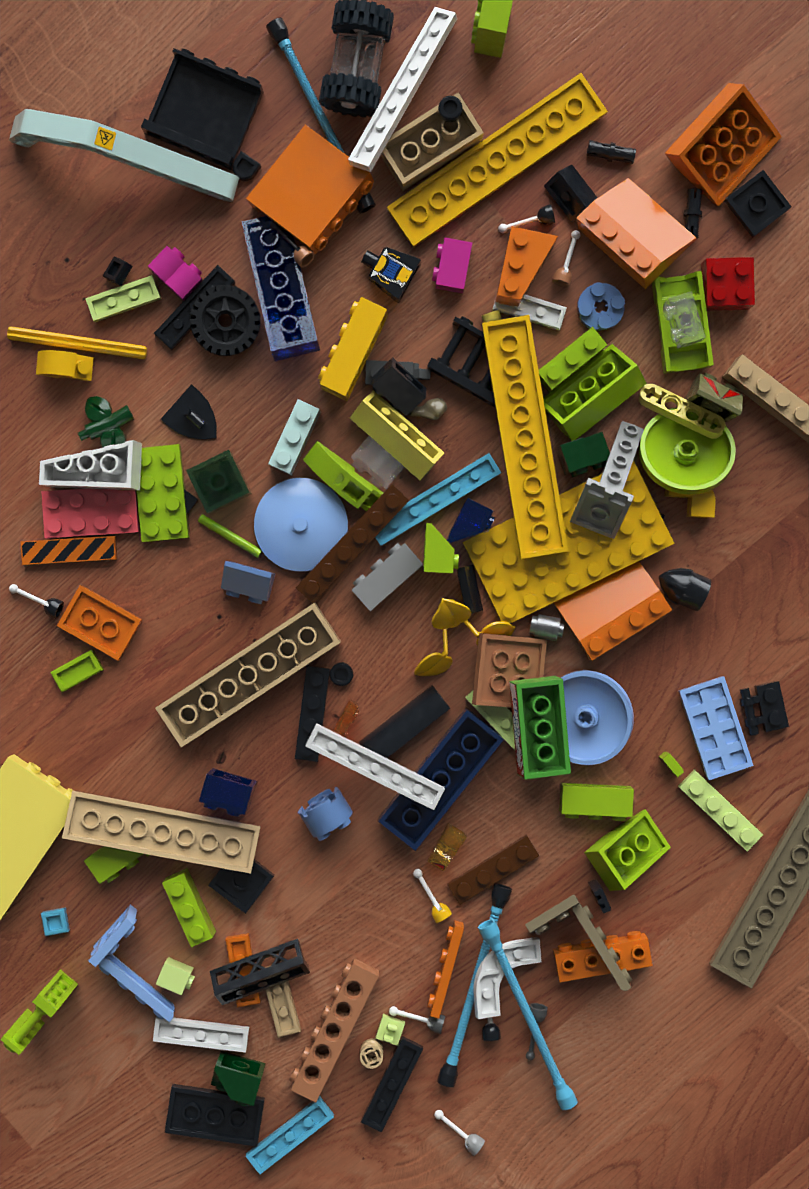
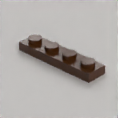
[447,835,539,905]

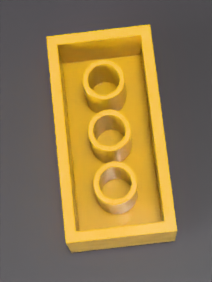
[318,297,388,401]

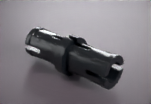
[587,140,636,164]
[683,188,703,239]

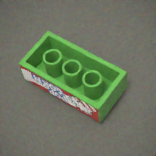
[509,676,571,780]

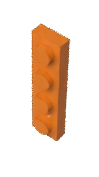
[427,920,464,1018]

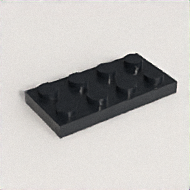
[165,1084,265,1147]

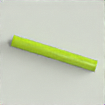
[198,514,262,558]

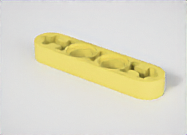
[639,384,725,439]

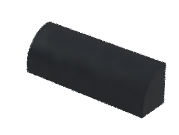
[359,685,450,758]

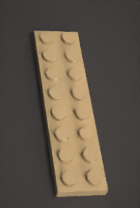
[62,791,260,874]

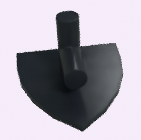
[161,384,217,440]

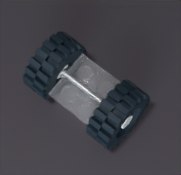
[319,0,394,117]

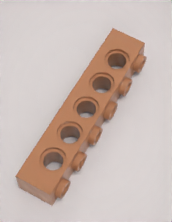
[289,958,379,1103]

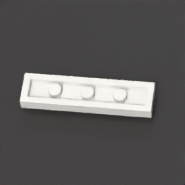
[153,1016,249,1053]

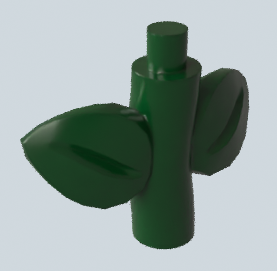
[78,396,135,448]

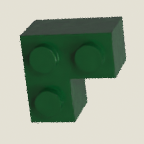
[556,432,610,478]

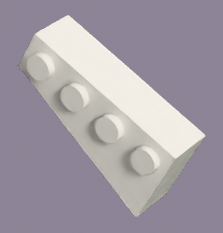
[39,440,142,490]

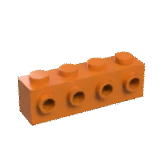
[553,931,653,982]

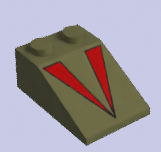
[685,373,743,422]

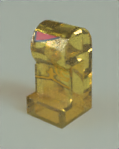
[427,823,467,871]

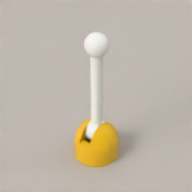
[413,869,452,923]

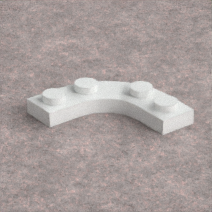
[474,937,541,1019]

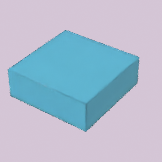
[41,907,70,936]

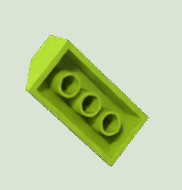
[543,344,647,441]

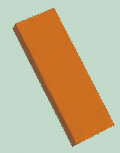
[225,933,261,1008]

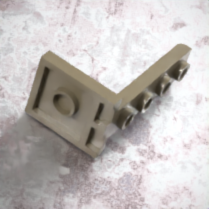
[525,894,633,991]

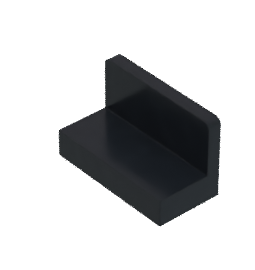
[544,165,598,223]

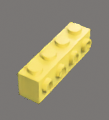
[350,390,444,480]

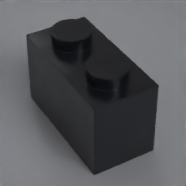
[372,357,427,416]

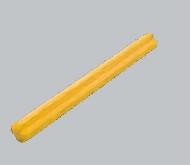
[7,327,147,359]

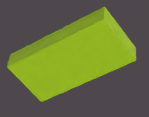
[50,649,104,693]

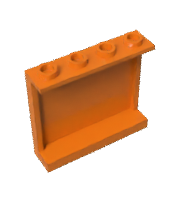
[246,124,374,255]

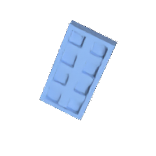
[678,676,754,780]

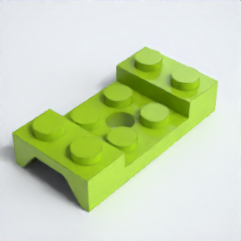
[652,271,714,374]

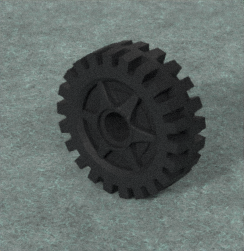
[190,285,260,356]

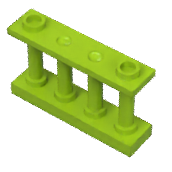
[0,969,78,1055]

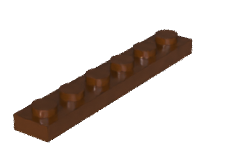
[296,484,409,603]

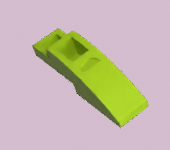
[303,441,384,511]

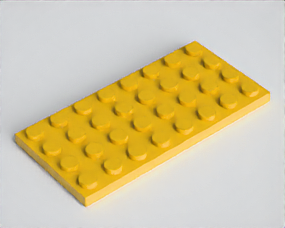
[463,460,675,623]

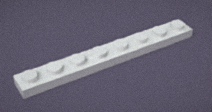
[348,7,457,172]

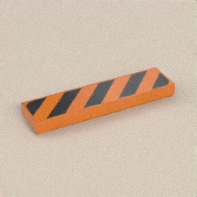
[20,536,117,565]

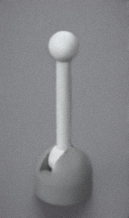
[434,1110,485,1156]

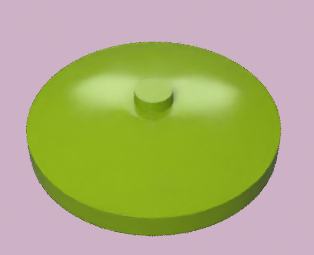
[639,407,736,495]

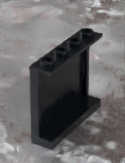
[141,48,264,170]

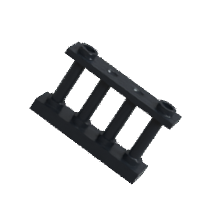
[427,316,538,408]

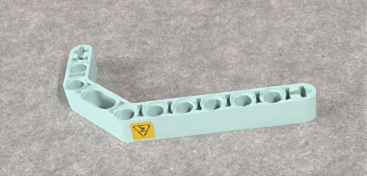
[9,109,239,202]

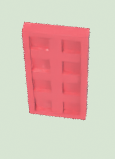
[41,489,140,539]

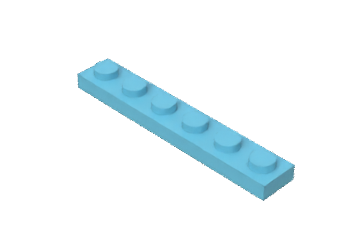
[375,453,501,546]

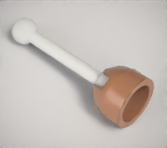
[552,230,580,287]

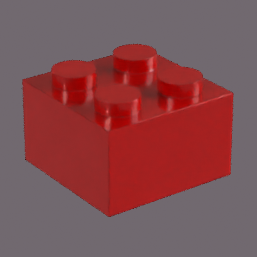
[701,257,755,311]

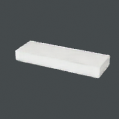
[492,294,567,331]

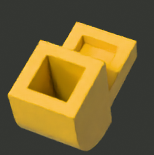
[36,350,94,381]
[665,489,716,518]

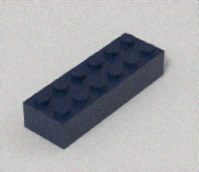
[378,708,504,851]

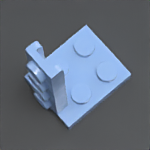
[88,904,175,1022]

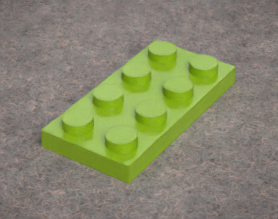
[136,444,190,542]

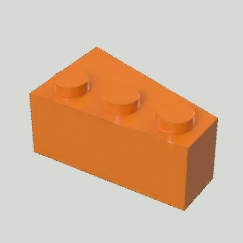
[495,226,558,307]

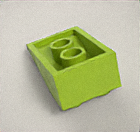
[584,809,671,891]

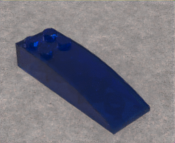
[242,216,321,361]

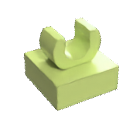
[375,1014,405,1046]

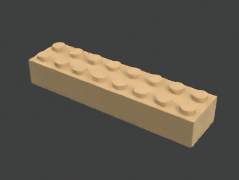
[155,603,341,748]

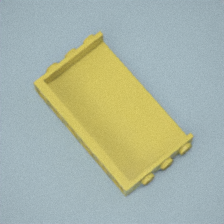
[0,754,74,921]

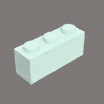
[268,399,321,476]

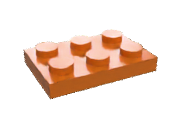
[57,585,143,661]

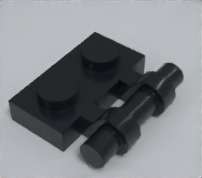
[739,681,789,736]

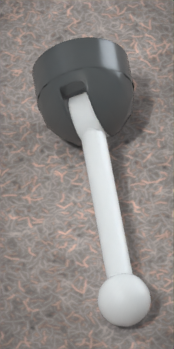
[389,1006,445,1034]

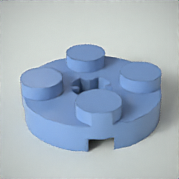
[577,282,625,331]

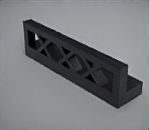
[210,938,310,1005]

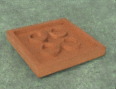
[472,633,547,708]

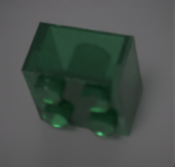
[186,450,252,514]

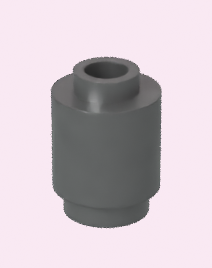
[529,614,564,641]

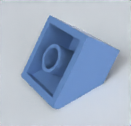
[221,561,276,604]

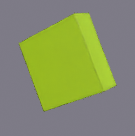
[659,752,684,777]

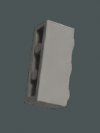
[352,543,423,611]

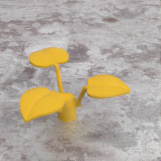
[414,598,515,676]

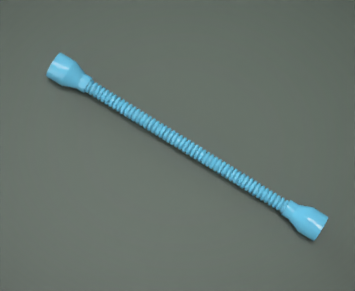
[478,919,578,1110]

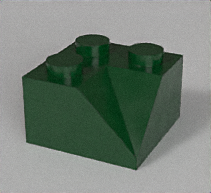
[211,1051,266,1106]

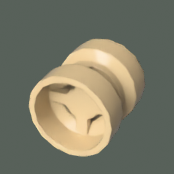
[360,1038,384,1069]

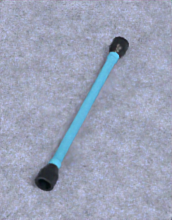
[266,18,376,214]
[437,883,512,1087]

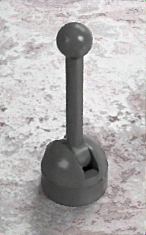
[526,1003,548,1060]

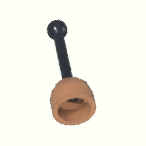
[270,221,315,267]

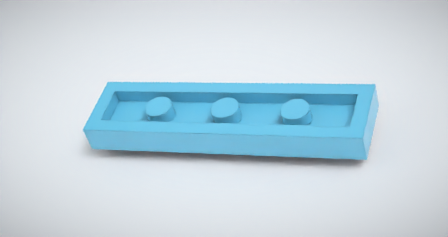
[246,1096,334,1174]

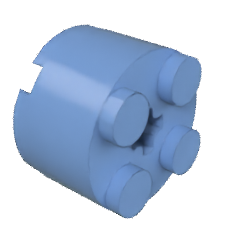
[298,787,353,841]

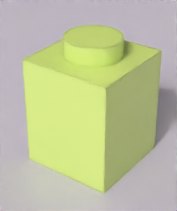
[156,957,195,995]

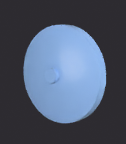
[254,478,348,572]
[561,670,634,765]

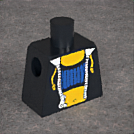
[361,247,421,303]

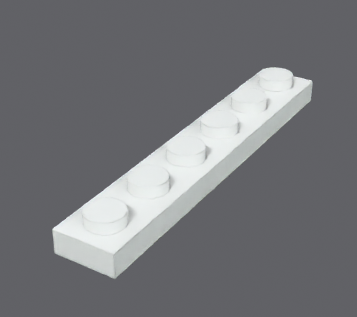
[305,723,445,810]

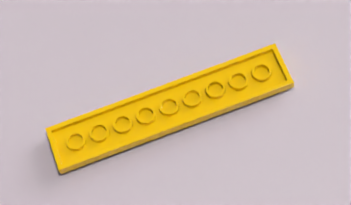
[387,73,608,248]
[482,315,568,559]

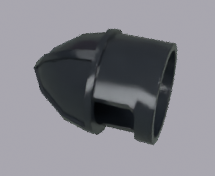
[659,568,711,611]

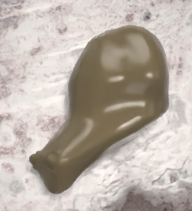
[409,398,447,420]

